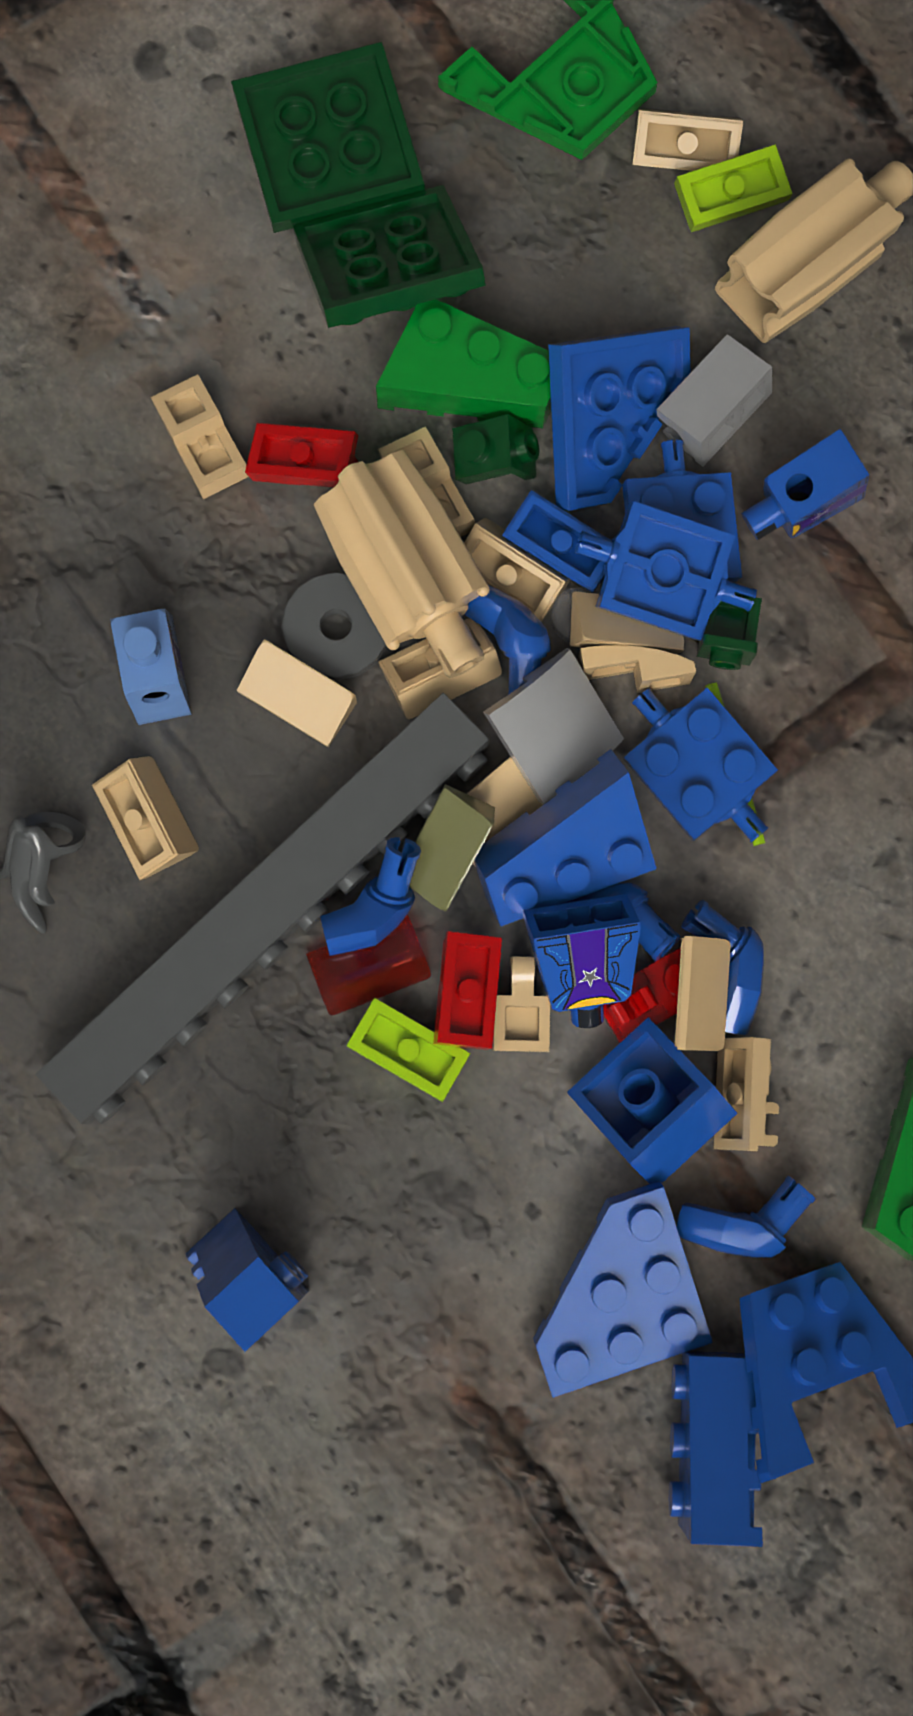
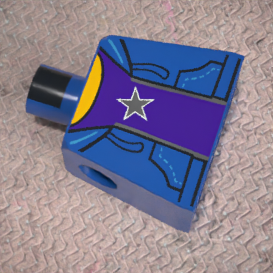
[741,429,869,540]
[523,894,641,1028]

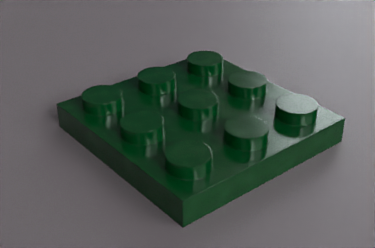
[231,42,425,233]
[292,185,486,328]

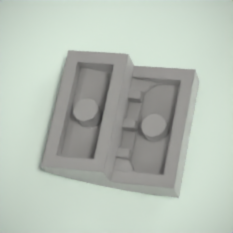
[483,648,624,804]

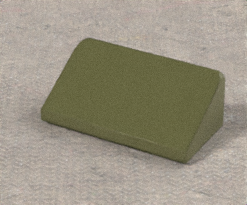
[409,784,495,912]

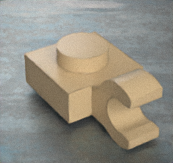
[493,956,550,1052]

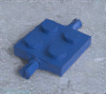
[622,439,742,582]
[575,501,757,641]
[624,688,778,843]

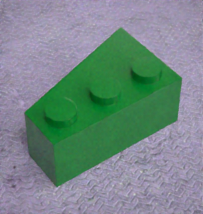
[376,299,551,429]
[862,1058,913,1261]

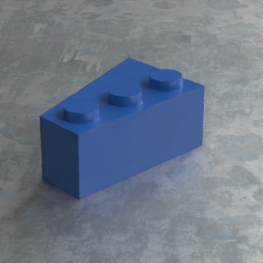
[474,749,657,927]
[185,1208,310,1352]
[669,1351,763,1547]

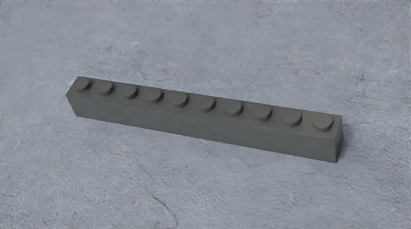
[35,692,489,1125]

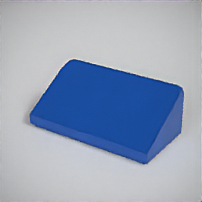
[502,490,611,593]

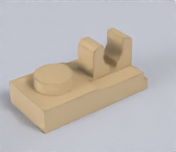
[714,1037,779,1151]

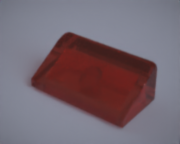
[306,914,431,1016]

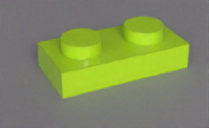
[674,144,793,232]
[346,998,471,1103]

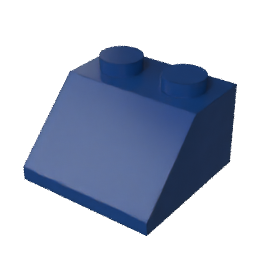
[567,1017,738,1184]

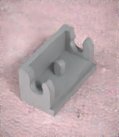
[656,334,772,467]

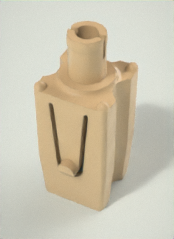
[715,158,913,343]
[314,450,490,678]

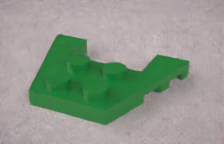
[438,0,658,160]

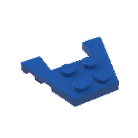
[739,1262,913,1483]

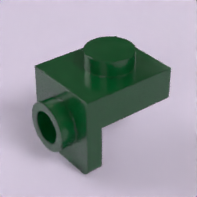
[452,414,540,485]
[696,594,762,670]

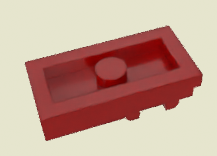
[245,423,359,488]
[433,931,502,1050]
[603,947,681,1043]

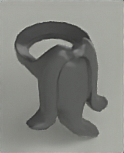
[0,812,86,934]

